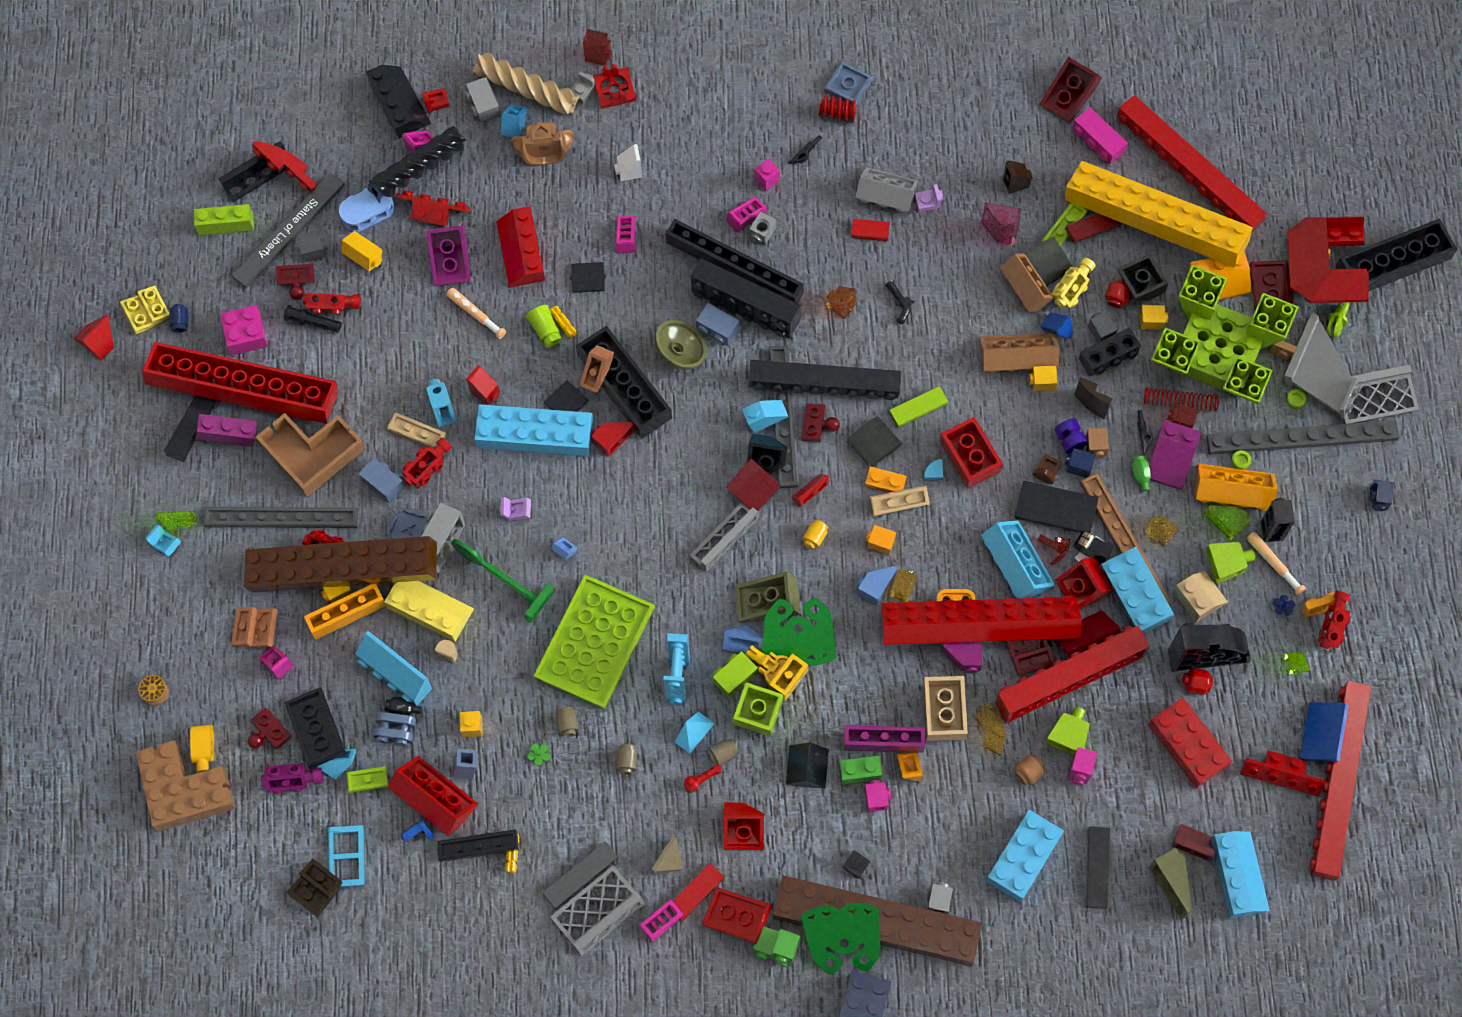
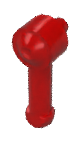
[684,764,722,793]

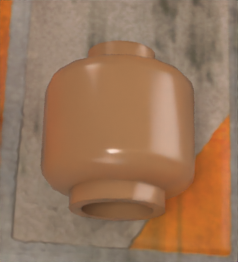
[1015,755,1045,785]

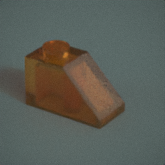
[827,286,857,319]

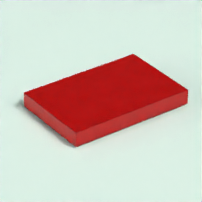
[701,887,772,944]

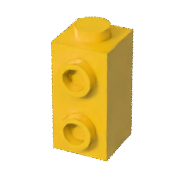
[342,231,382,271]

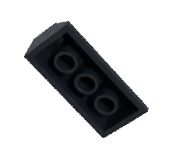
[366,65,431,139]

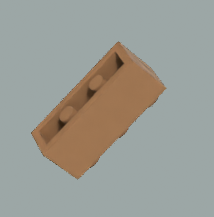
[1000,254,1054,312]

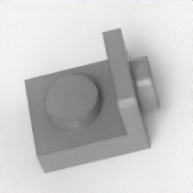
[570,71,595,104]

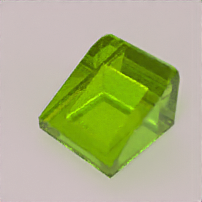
[1285,652,1310,676]

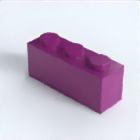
[195,414,257,447]

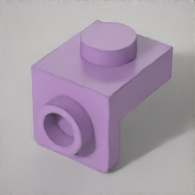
[500,497,531,521]

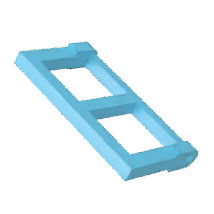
[327,825,365,888]

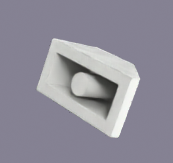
[614,144,642,181]

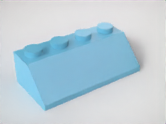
[981,520,1056,598]
[355,631,432,706]
[1211,831,1270,919]

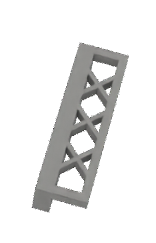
[689,502,759,572]

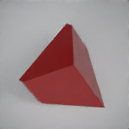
[74,315,114,361]

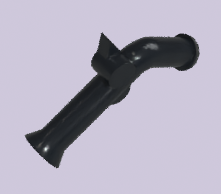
[885,280,915,324]

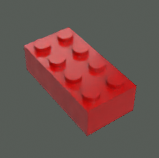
[1148,697,1232,789]

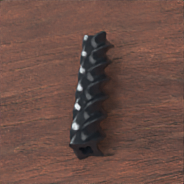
[367,126,466,203]

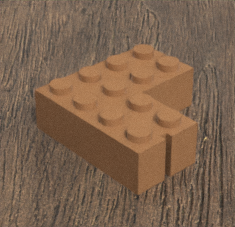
[256,413,366,497]
[136,740,236,832]

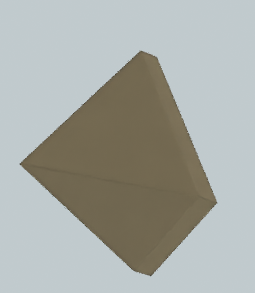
[651,836,683,876]

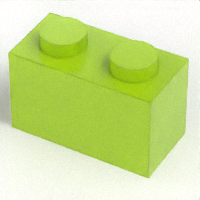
[713,651,758,699]

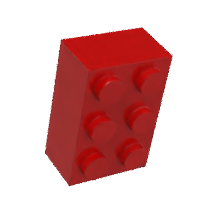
[940,417,1003,489]

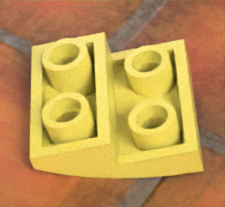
[120,286,169,335]

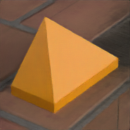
[897,752,923,782]

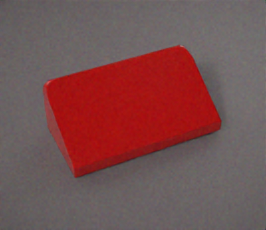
[792,474,829,507]

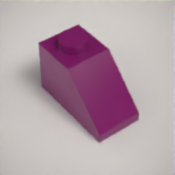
[941,642,982,674]

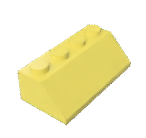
[384,581,474,642]

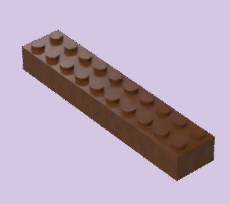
[244,536,437,592]
[773,875,982,967]

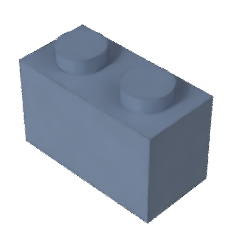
[696,303,740,345]
[359,458,405,503]

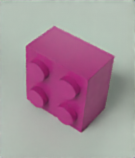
[220,305,268,356]

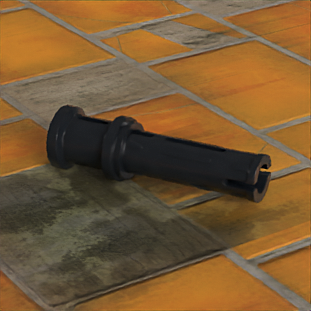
[284,305,342,333]

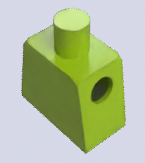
[1205,542,1255,584]
[1045,707,1090,755]

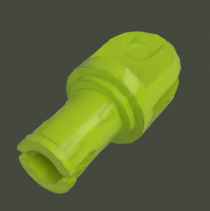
[1327,302,1350,338]

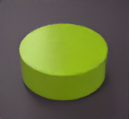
[1286,389,1306,409]
[1231,450,1251,470]

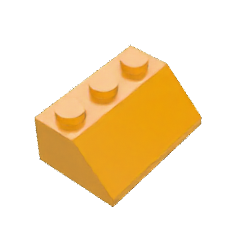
[1187,252,1251,300]

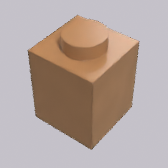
[1086,428,1109,459]

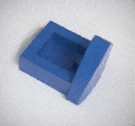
[1041,312,1073,337]
[401,819,435,841]

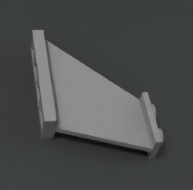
[1284,313,1360,419]

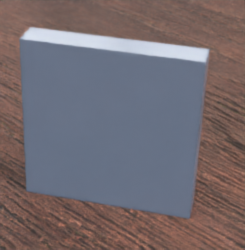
[824,61,873,105]

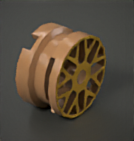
[138,675,169,706]

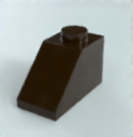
[1003,161,1033,194]

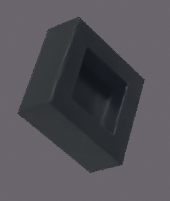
[842,850,871,879]

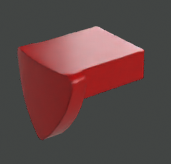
[422,88,450,113]

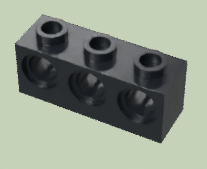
[1079,327,1141,377]
[1261,498,1295,542]

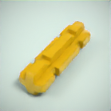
[550,306,577,338]
[505,834,519,873]

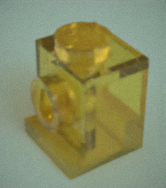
[1146,514,1179,547]

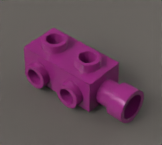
[261,763,323,794]

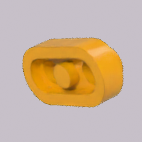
[936,589,976,601]

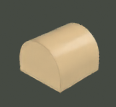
[435,640,458,663]

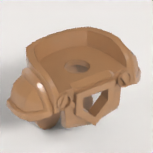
[510,122,574,165]

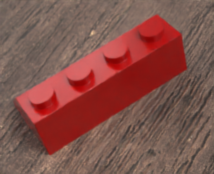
[496,206,545,288]
[388,756,478,836]

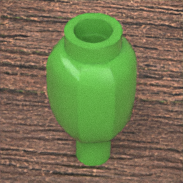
[1131,456,1151,491]

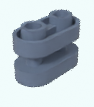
[373,712,416,746]

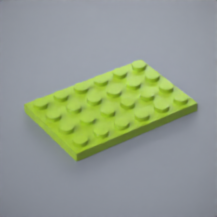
[534,575,655,710]

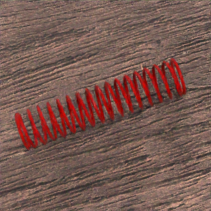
[1144,387,1219,412]

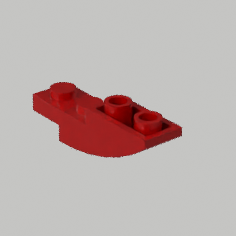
[252,141,317,192]

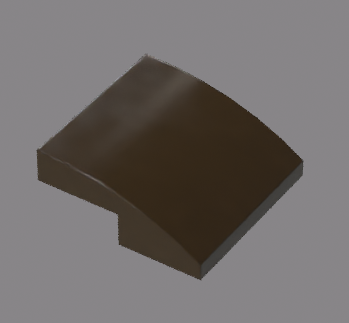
[1074,377,1113,419]
[287,859,343,917]

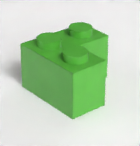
[753,927,800,967]

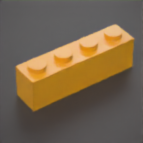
[304,584,386,640]

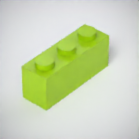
[194,204,254,235]

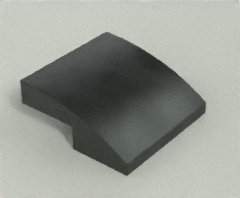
[1024,236,1072,286]
[848,416,903,467]

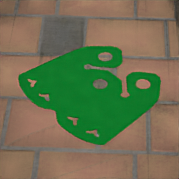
[762,598,836,666]
[801,903,881,974]

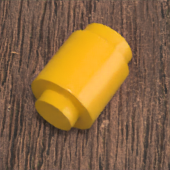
[802,520,828,550]

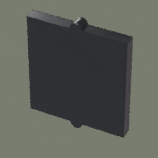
[570,262,606,293]
[544,380,589,412]

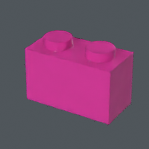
[1067,747,1097,786]

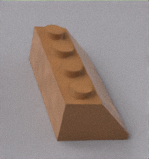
[979,333,1059,373]

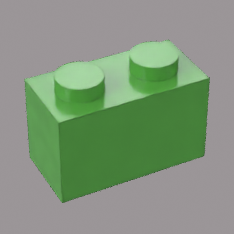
[839,756,882,786]

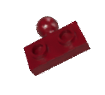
[276,263,315,300]
[801,403,840,442]
[247,708,292,750]

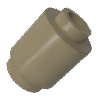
[556,706,579,737]
[708,739,739,765]
[616,744,637,775]

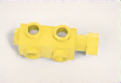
[1051,258,1096,308]

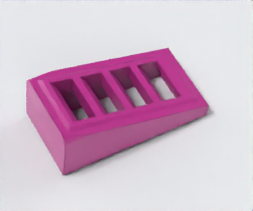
[726,196,767,232]
[616,216,636,253]
[639,899,684,943]

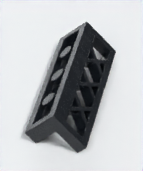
[218,141,286,203]

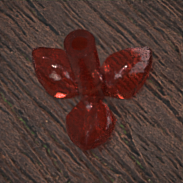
[1038,535,1071,565]

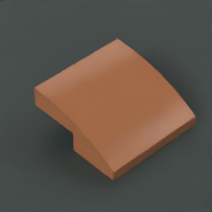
[231,607,278,648]

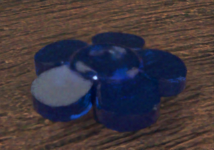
[1273,595,1295,616]

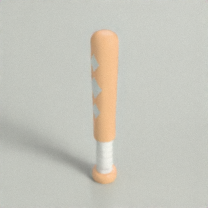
[446,288,506,339]
[1247,532,1306,596]

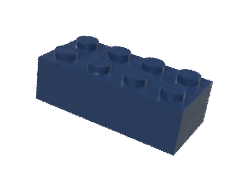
[839,970,892,1017]

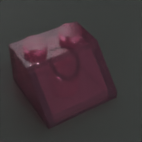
[981,203,1021,245]

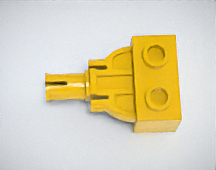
[745,645,808,701]

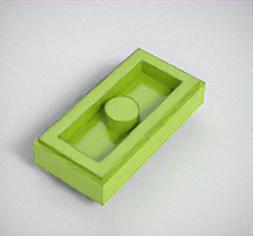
[347,766,389,793]

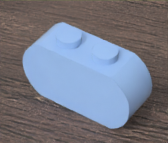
[339,187,394,233]

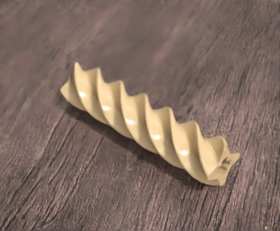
[472,52,580,114]

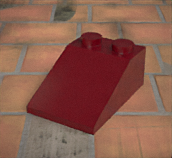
[1040,57,1102,122]

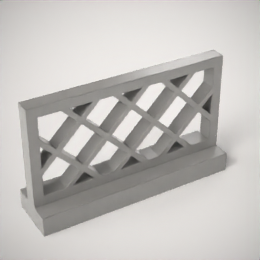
[1343,365,1419,424]
[550,866,645,956]

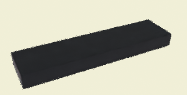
[1086,826,1110,909]
[438,829,519,862]

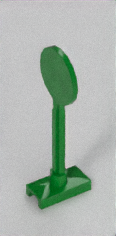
[451,539,554,623]

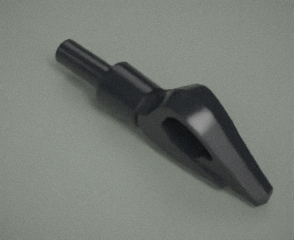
[788,135,822,164]
[1137,410,1153,454]

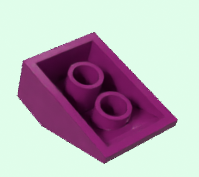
[426,225,471,286]
[1149,420,1201,490]

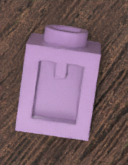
[914,184,943,212]

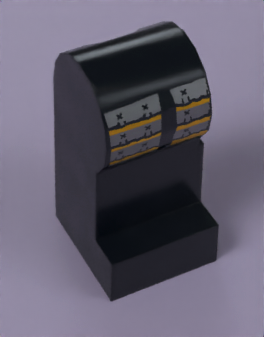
[1074,531,1114,564]

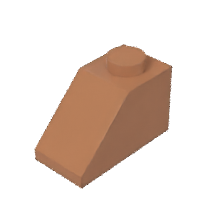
[579,345,614,393]

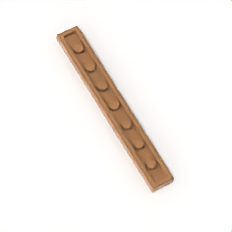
[1080,473,1172,606]

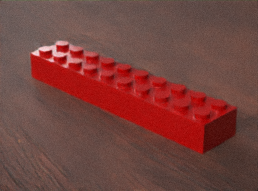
[142,342,338,424]
[881,596,1082,645]

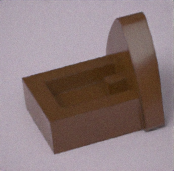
[1032,454,1062,484]

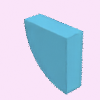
[924,459,943,480]

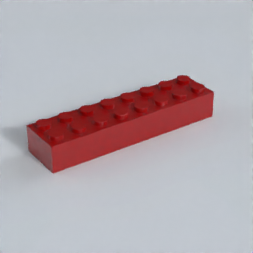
[995,625,1150,724]

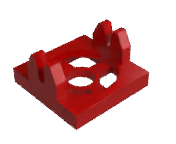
[593,64,636,109]

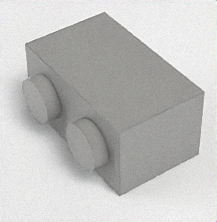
[465,77,500,122]

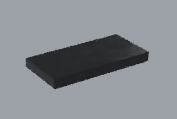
[1015,480,1099,533]
[284,687,347,769]

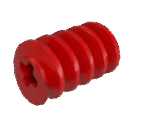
[818,94,857,123]

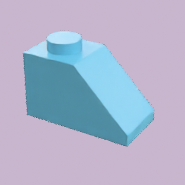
[742,400,789,433]

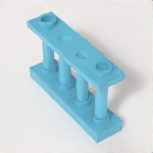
[663,633,690,705]

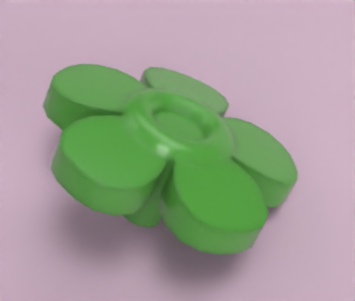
[528,744,551,766]

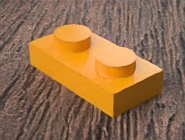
[865,466,907,492]
[1302,592,1335,618]

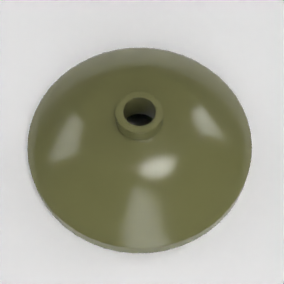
[654,320,707,369]

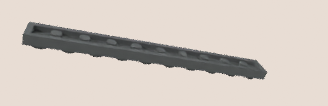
[1206,420,1399,455]

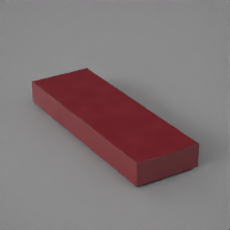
[1065,214,1122,244]

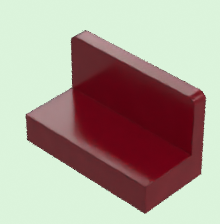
[1172,824,1216,862]

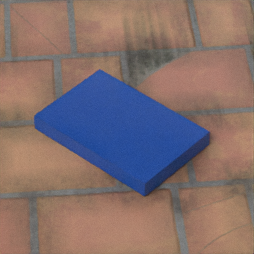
[1300,702,1349,762]

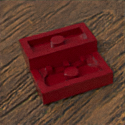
[726,459,781,511]
[1005,639,1055,676]

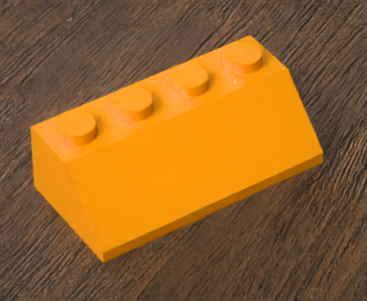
[1195,463,1278,511]

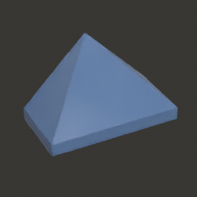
[722,625,763,654]

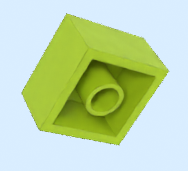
[733,682,783,737]

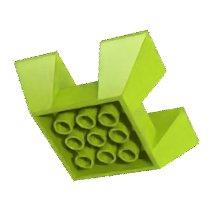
[1151,265,1299,404]

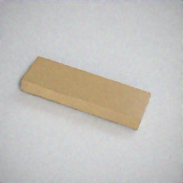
[387,412,447,449]
[869,485,930,516]

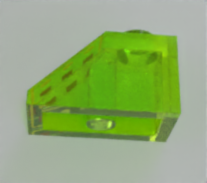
[1204,505,1251,541]

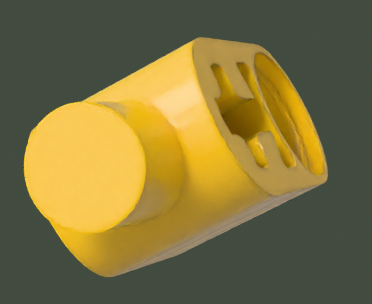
[190,725,214,773]

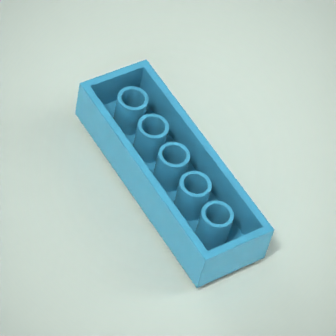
[474,405,594,456]

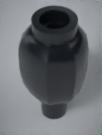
[385,697,422,716]

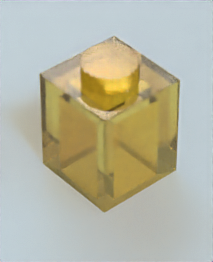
[890,570,917,602]

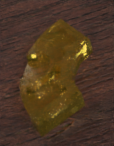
[975,702,1006,756]

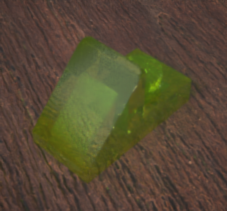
[155,511,197,538]

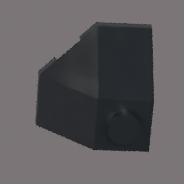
[747,433,788,475]

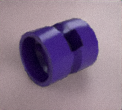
[1054,418,1088,454]

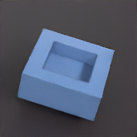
[551,537,578,560]

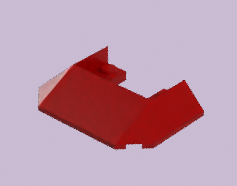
[1287,216,1369,303]

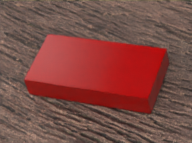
[851,218,890,241]

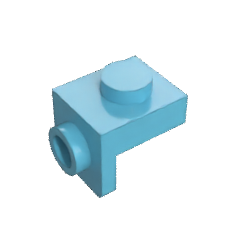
[145,525,181,557]

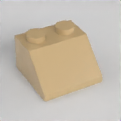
[1173,571,1228,623]

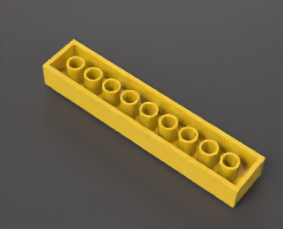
[1065,161,1253,267]

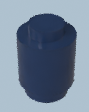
[169,304,188,333]

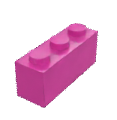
[1072,107,1128,164]

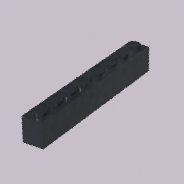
[665,219,804,304]
[748,360,901,400]

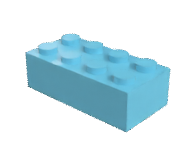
[1101,547,1174,634]
[986,810,1064,903]

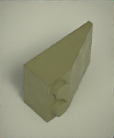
[735,571,801,623]
[1149,848,1192,921]

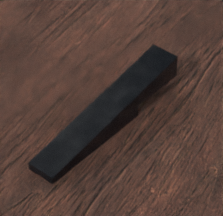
[164,395,217,462]

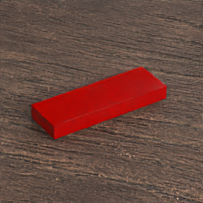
[668,863,724,922]

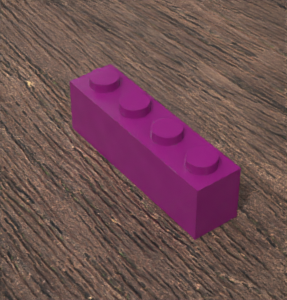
[844,725,925,753]

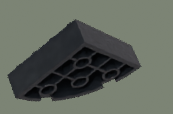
[1168,622,1251,672]

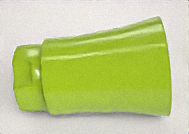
[525,305,562,348]

